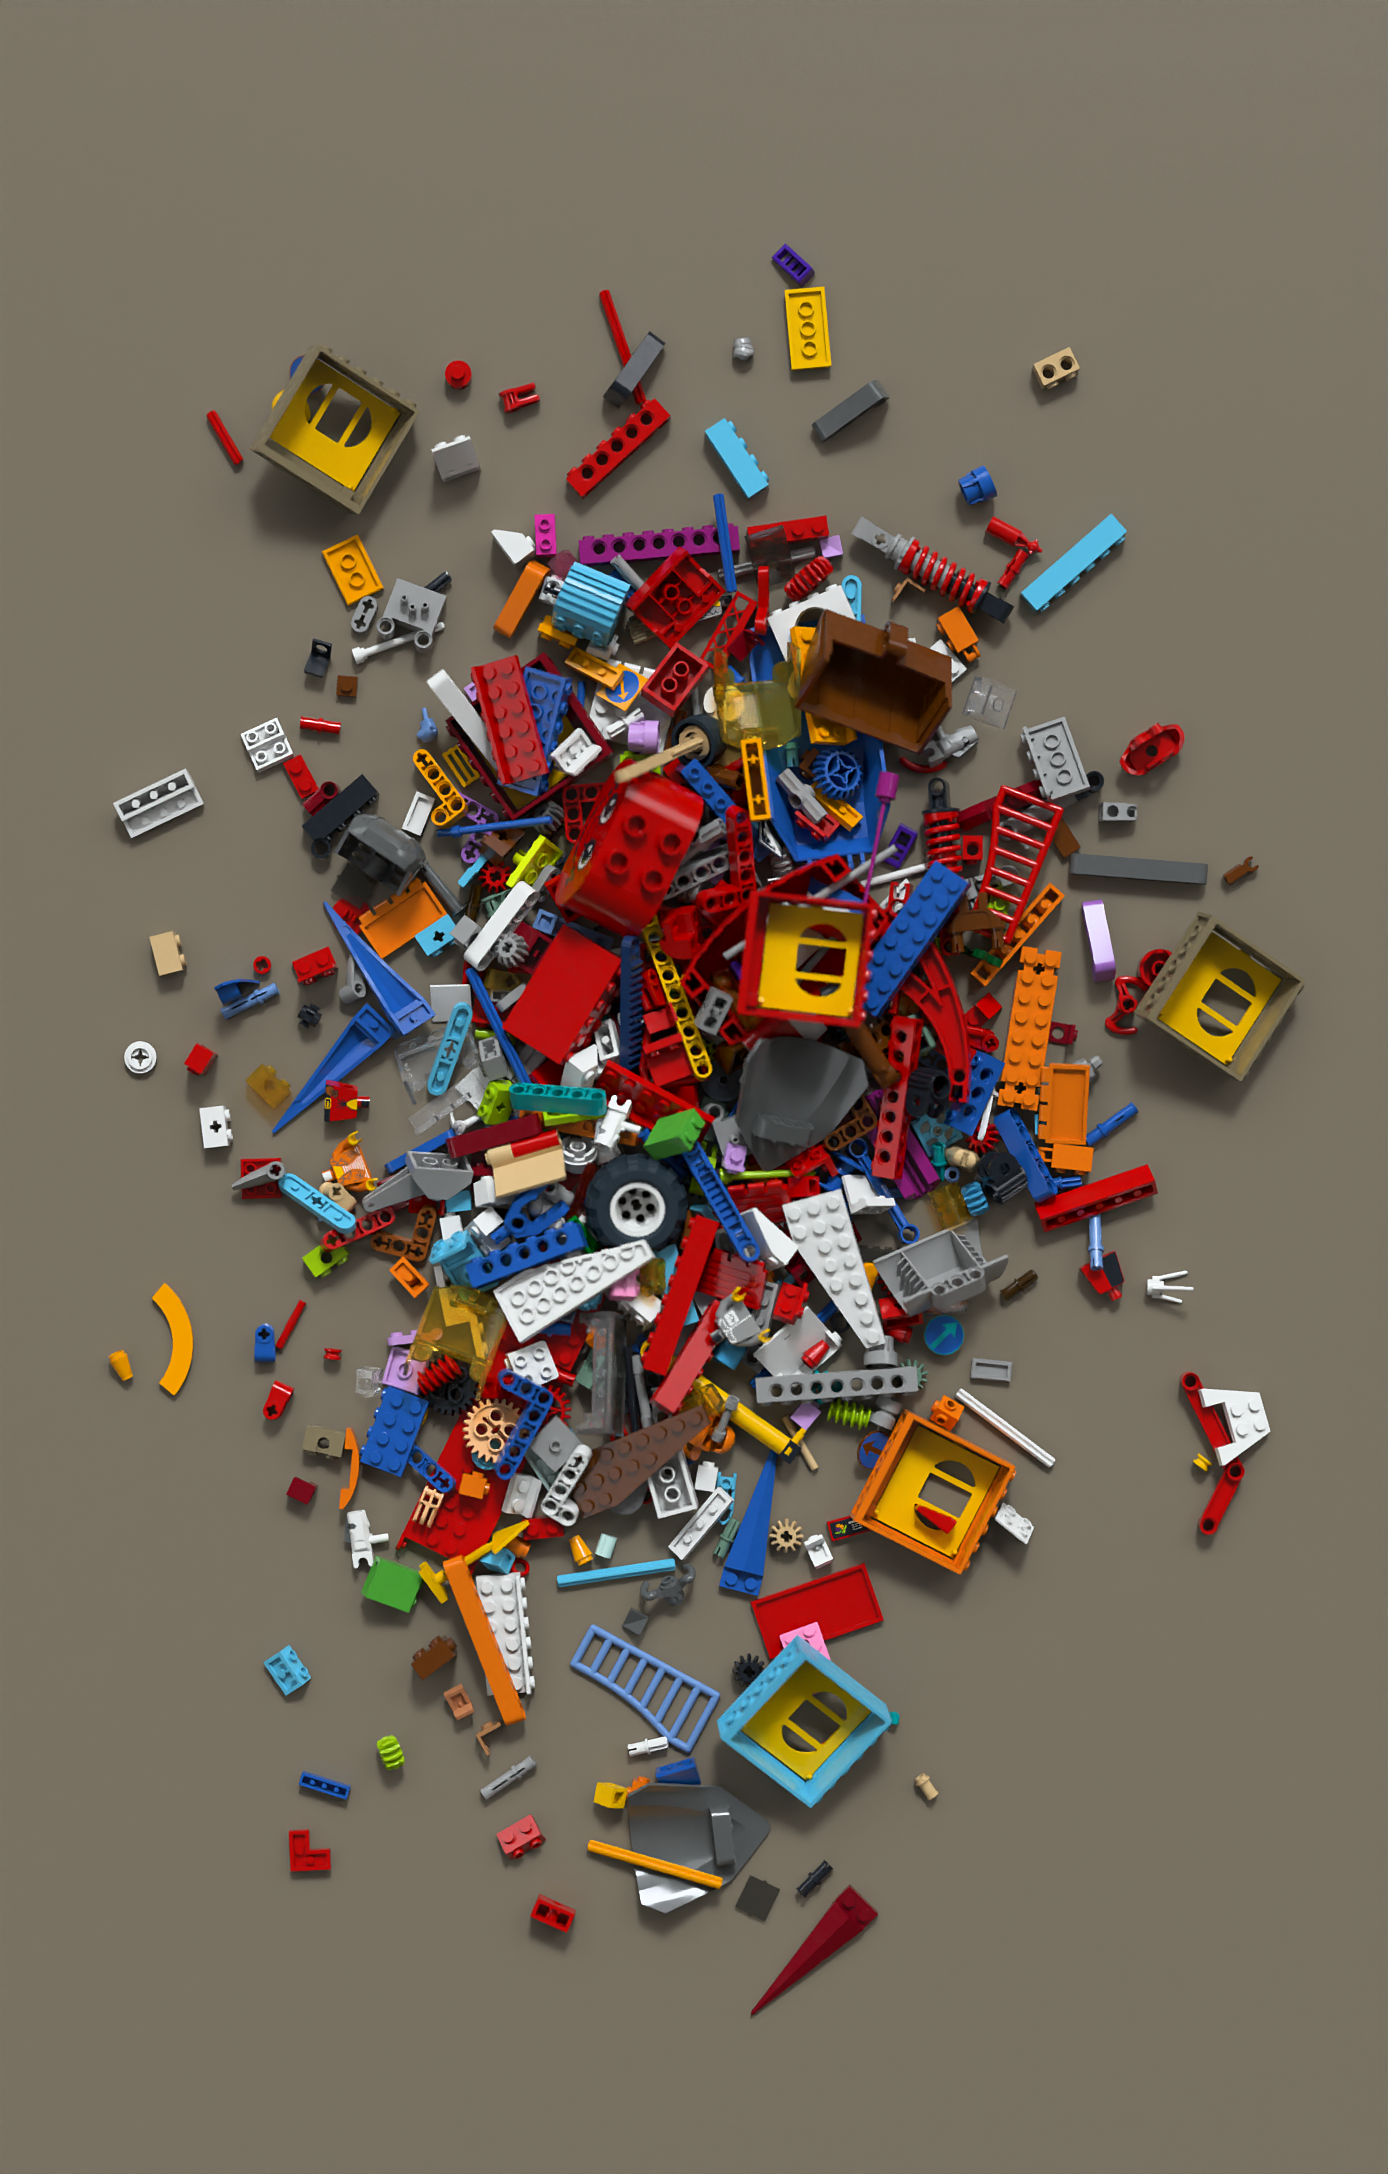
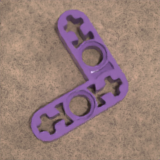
[453,792,499,864]

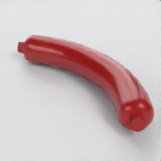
[898,756,948,773]

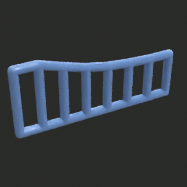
[570,1625,721,1753]

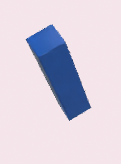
[298,1771,351,1799]

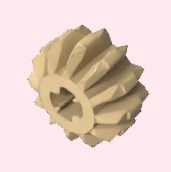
[769,1518,803,1553]

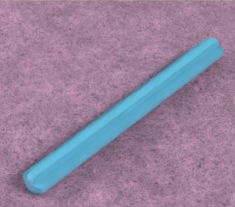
[557,1558,676,1587]

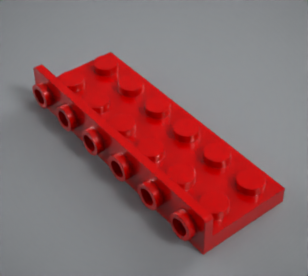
[470,655,549,785]
[594,1060,715,1152]

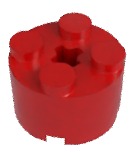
[1137,949,1172,988]

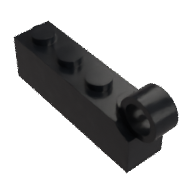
[302,774,379,859]

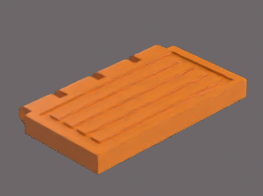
[358,878,447,959]
[1038,1063,1090,1145]

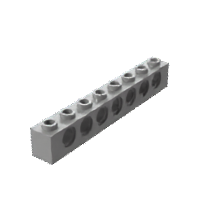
[755,1366,918,1406]

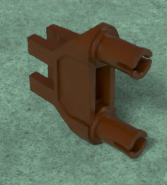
[947,892,1006,953]

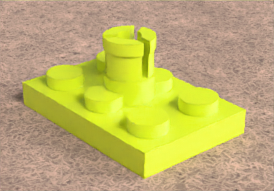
[506,834,564,889]

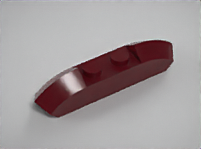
[957,780,1046,831]

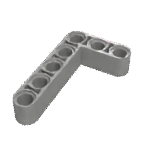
[663,843,762,900]

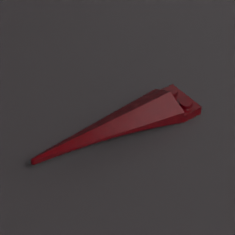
[751,1884,878,2015]

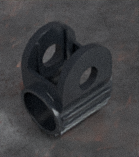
[905,1067,951,1119]
[978,1152,1028,1205]

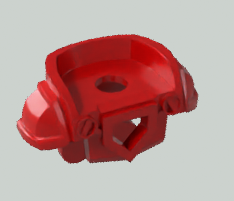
[1119,723,1185,776]

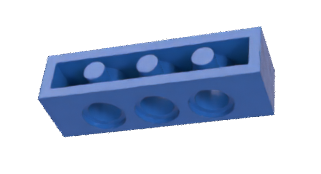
[943,1051,1005,1136]

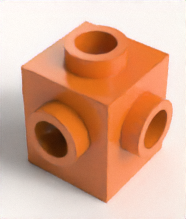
[930,1395,964,1431]

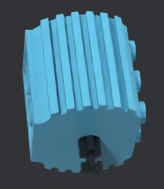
[543,562,630,647]

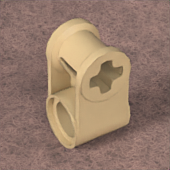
[319,1182,357,1213]

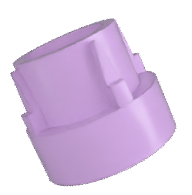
[628,720,660,755]

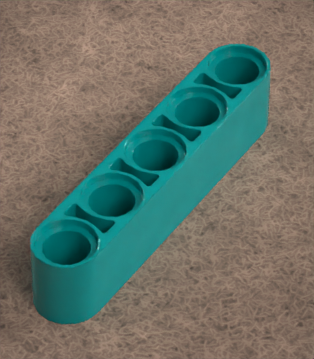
[509,1083,607,1116]

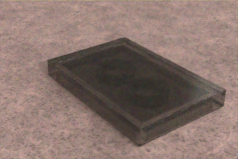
[744,525,796,587]

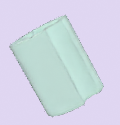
[595,1533,617,1559]

